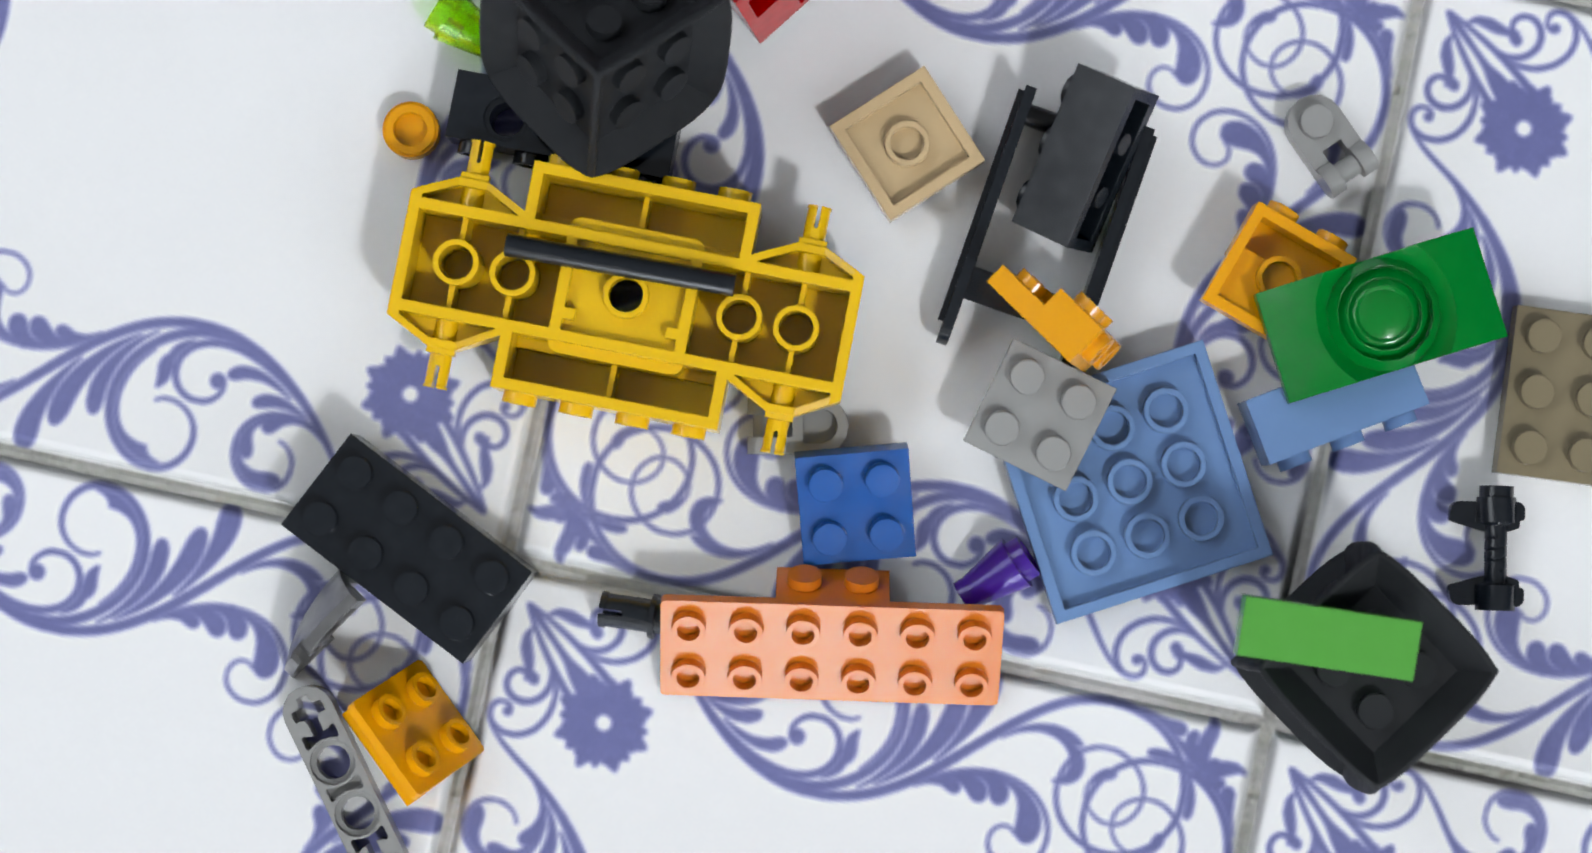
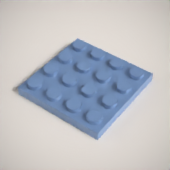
[1003,340,1273,624]

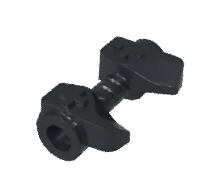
[1447,485,1525,611]

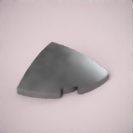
[284,569,366,678]

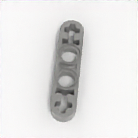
[283,685,409,853]

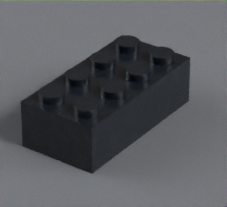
[281,434,539,664]

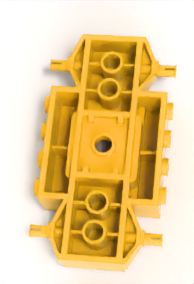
[387,139,865,456]

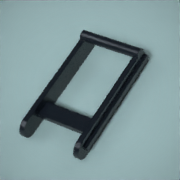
[936,85,1157,368]

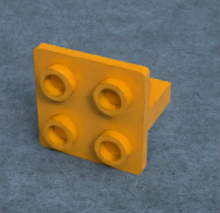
[342,660,484,807]

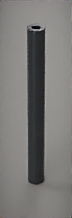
[504,233,737,297]

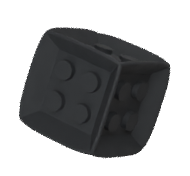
[480,0,732,178]
[1231,541,1499,795]

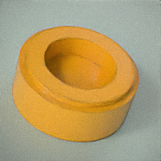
[382,101,441,160]

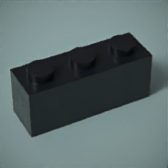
[1012,63,1159,253]

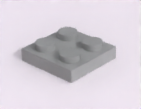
[963,338,1117,491]

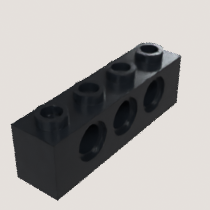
[445,69,681,184]

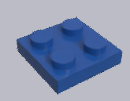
[794,442,916,565]

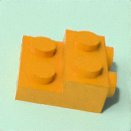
[1199,200,1357,340]
[987,265,1121,373]

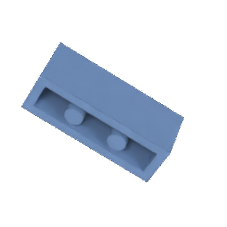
[1237,365,1430,472]

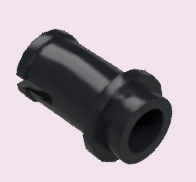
[597,591,661,639]

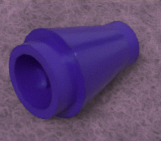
[953,536,1041,604]

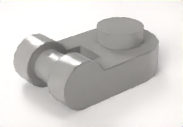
[1284,95,1380,199]
[747,398,849,455]

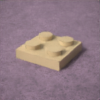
[829,66,985,223]

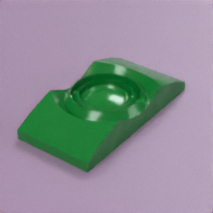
[1253,227,1508,404]

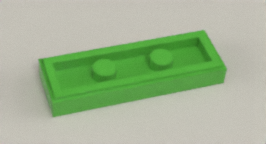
[1233,594,1423,681]

